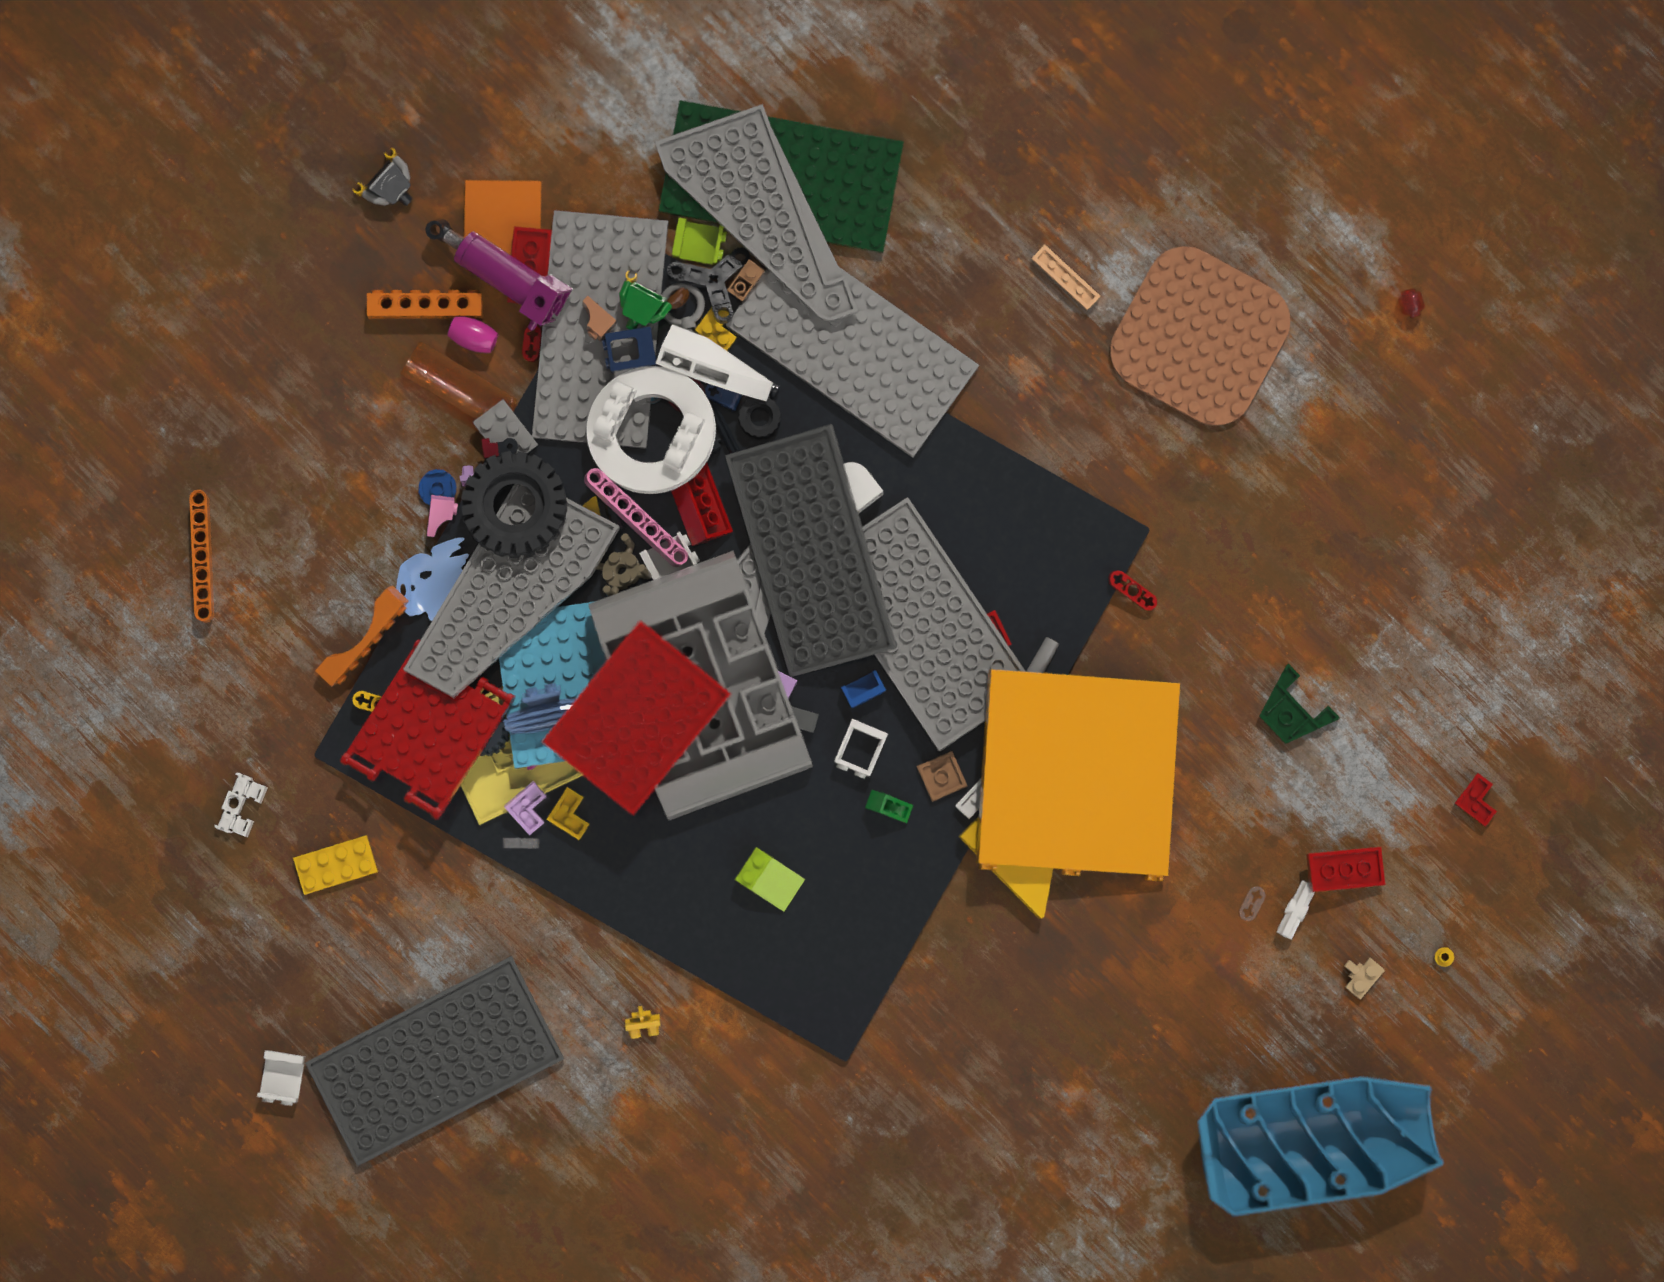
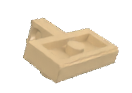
[1344,958,1385,1000]

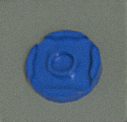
[418,469,457,505]

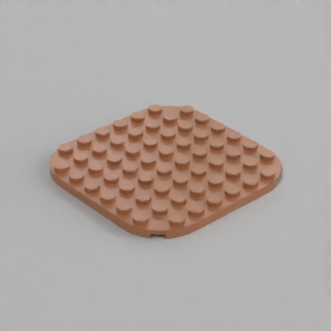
[1110,246,1290,426]

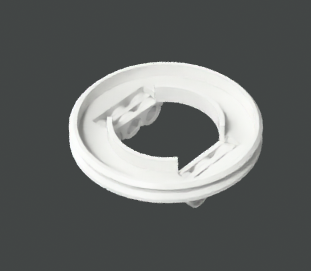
[587,366,716,494]

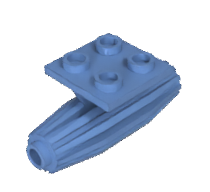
[504,683,576,734]

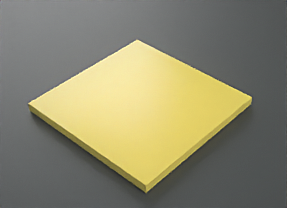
[461,686,583,825]

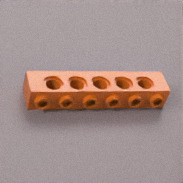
[367,290,483,319]

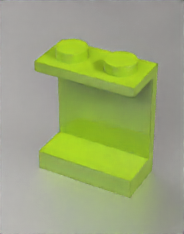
[672,218,727,265]

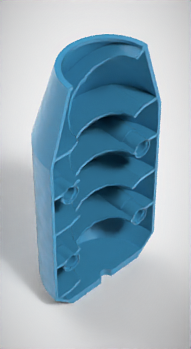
[1198,1077,1443,1216]

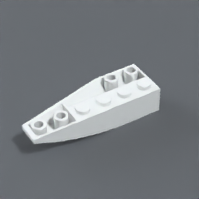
[656,325,773,401]

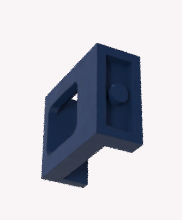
[602,327,657,374]

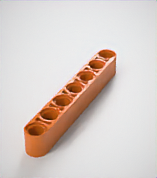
[189,490,214,623]

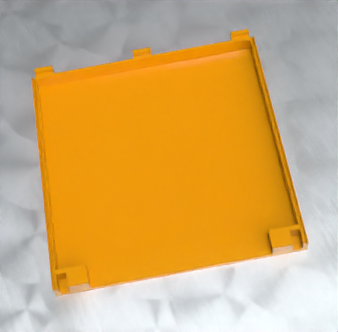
[976,669,1180,881]

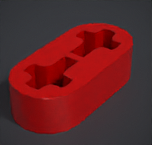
[522,326,542,362]

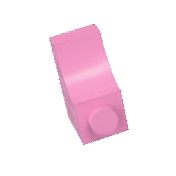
[427,495,458,537]

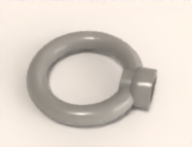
[661,283,705,331]

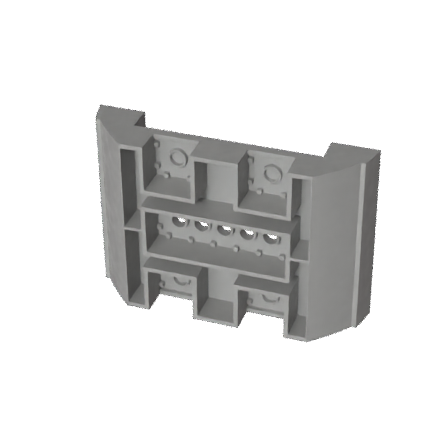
[588,551,813,820]

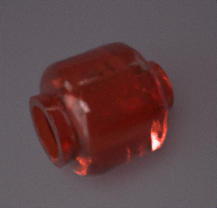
[1398,288,1425,318]

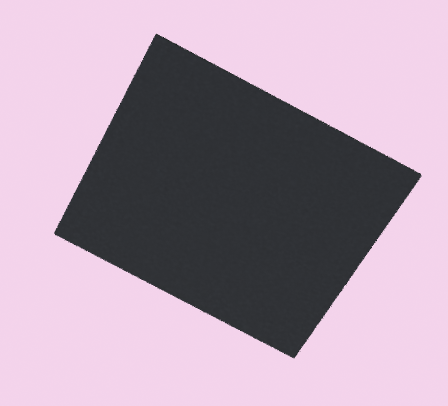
[315,253,1149,1061]

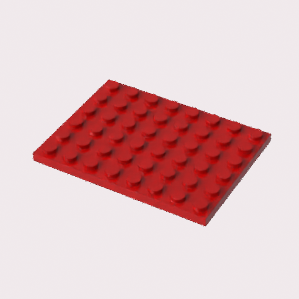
[542,620,731,815]

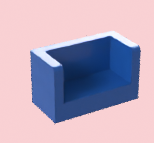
[841,670,886,708]

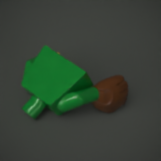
[619,271,689,330]

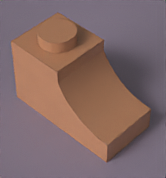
[582,296,616,341]

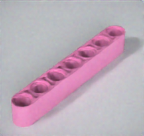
[584,468,688,567]

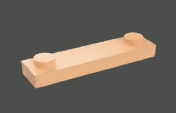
[1032,245,1100,311]

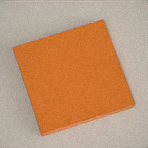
[464,180,542,255]

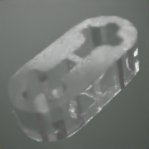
[503,838,539,849]
[1239,886,1265,921]

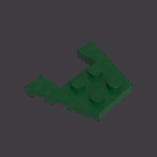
[1259,663,1340,744]

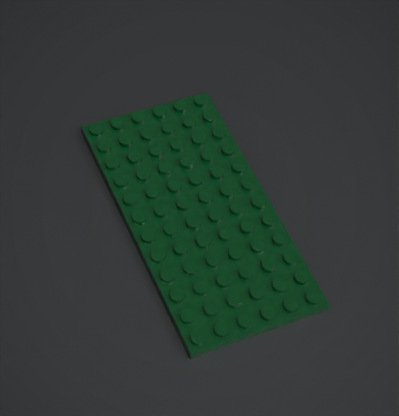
[659,100,904,253]

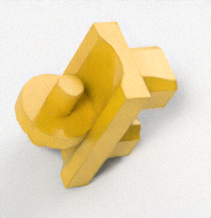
[625,1006,660,1039]

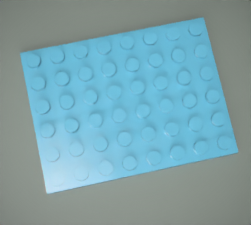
[499,602,607,769]

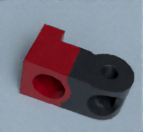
[481,438,518,459]

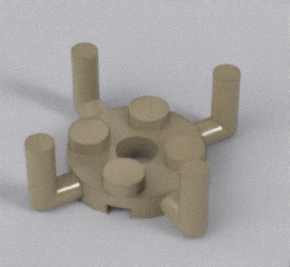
[596,534,652,597]

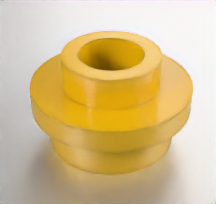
[1435,947,1454,967]

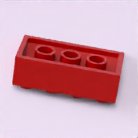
[671,462,733,546]

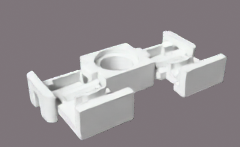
[215,773,268,837]

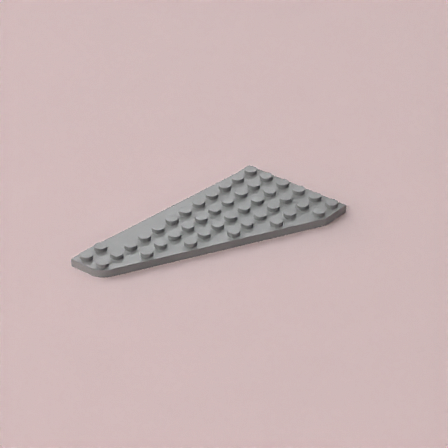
[655,104,858,321]

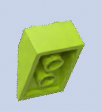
[735,847,805,911]

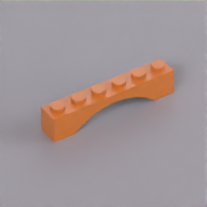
[315,585,409,687]

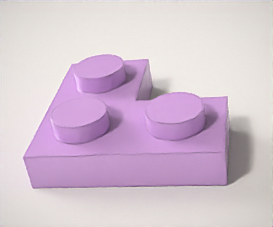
[504,781,546,835]

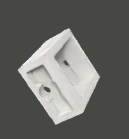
[834,719,888,779]

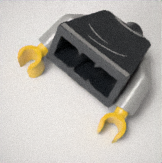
[353,148,413,206]

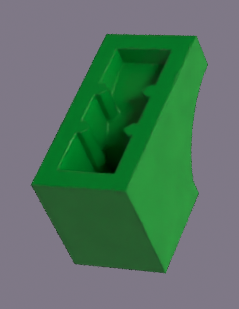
[865,790,913,823]

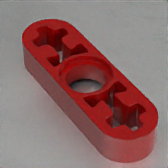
[1108,571,1157,610]

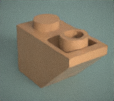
[727,260,765,302]

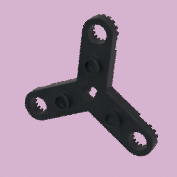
[667,247,750,324]

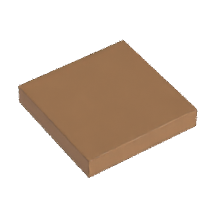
[917,751,967,802]

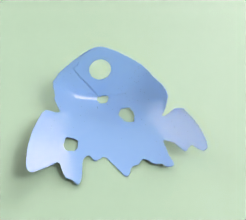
[396,538,469,621]

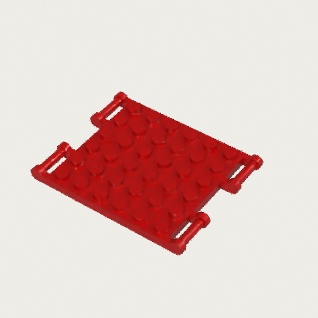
[340,639,516,820]

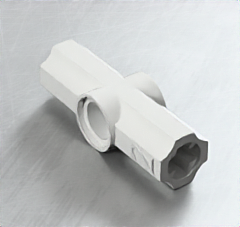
[1276,880,1315,940]

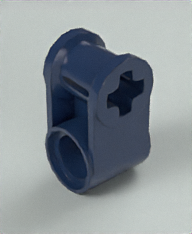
[705,384,742,411]

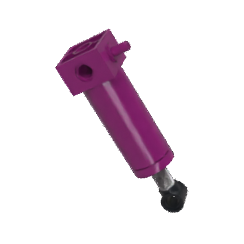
[425,219,572,331]

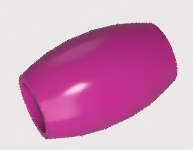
[448,317,498,353]

